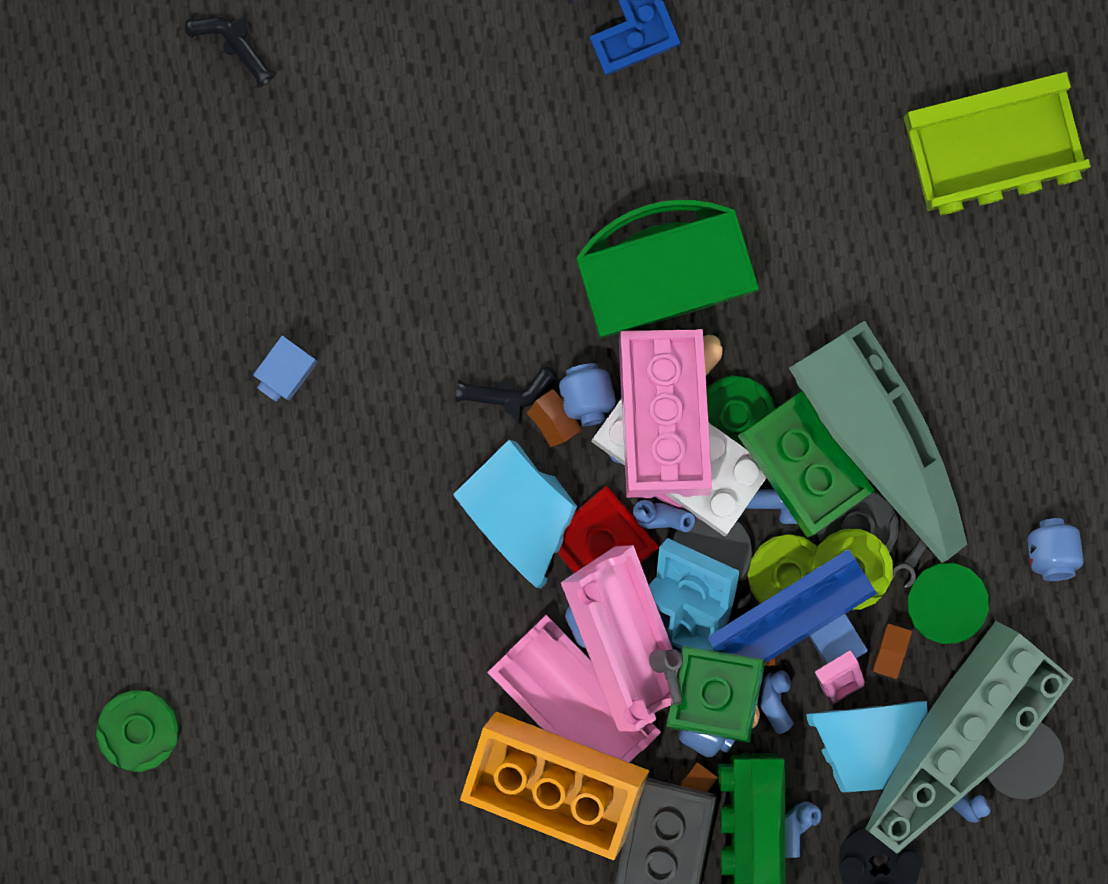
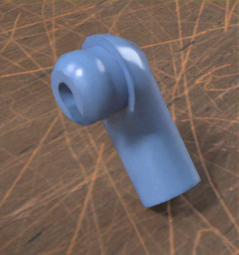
[746,489,797,524]
[760,670,794,734]
[952,794,991,823]
[785,802,822,858]

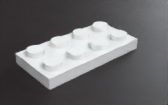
[591,398,766,537]

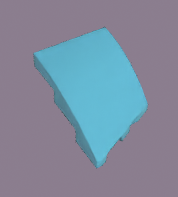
[453,440,577,589]
[649,538,739,653]
[806,701,928,792]

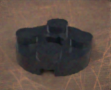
[838,826,922,884]

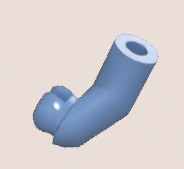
[633,500,695,532]

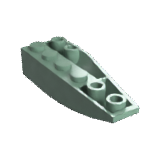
[789,321,968,563]
[866,621,1073,853]

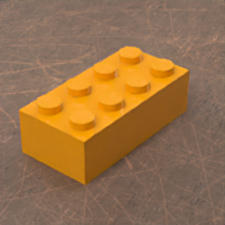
[460,711,649,860]

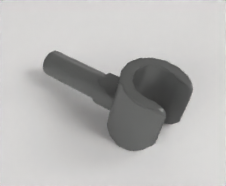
[892,538,927,588]
[649,649,683,705]

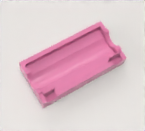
[619,329,712,498]
[561,545,678,732]
[487,615,661,762]

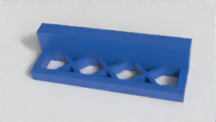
[707,549,877,663]

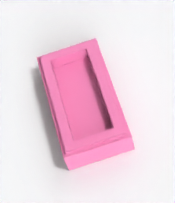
[815,650,865,705]

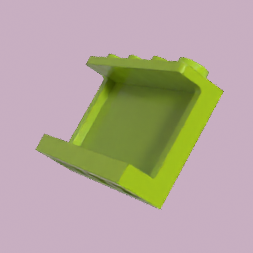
[903,72,1091,215]

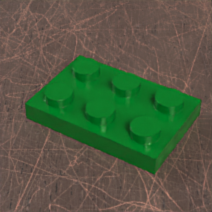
[738,391,875,538]

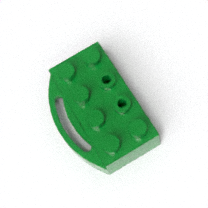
[576,200,759,340]
[718,753,786,884]

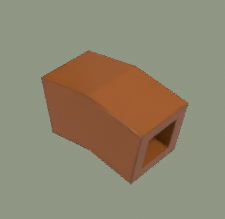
[527,390,582,447]
[871,623,912,679]
[679,761,718,792]

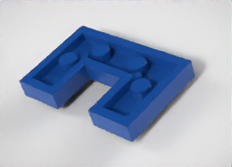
[573,0,680,76]

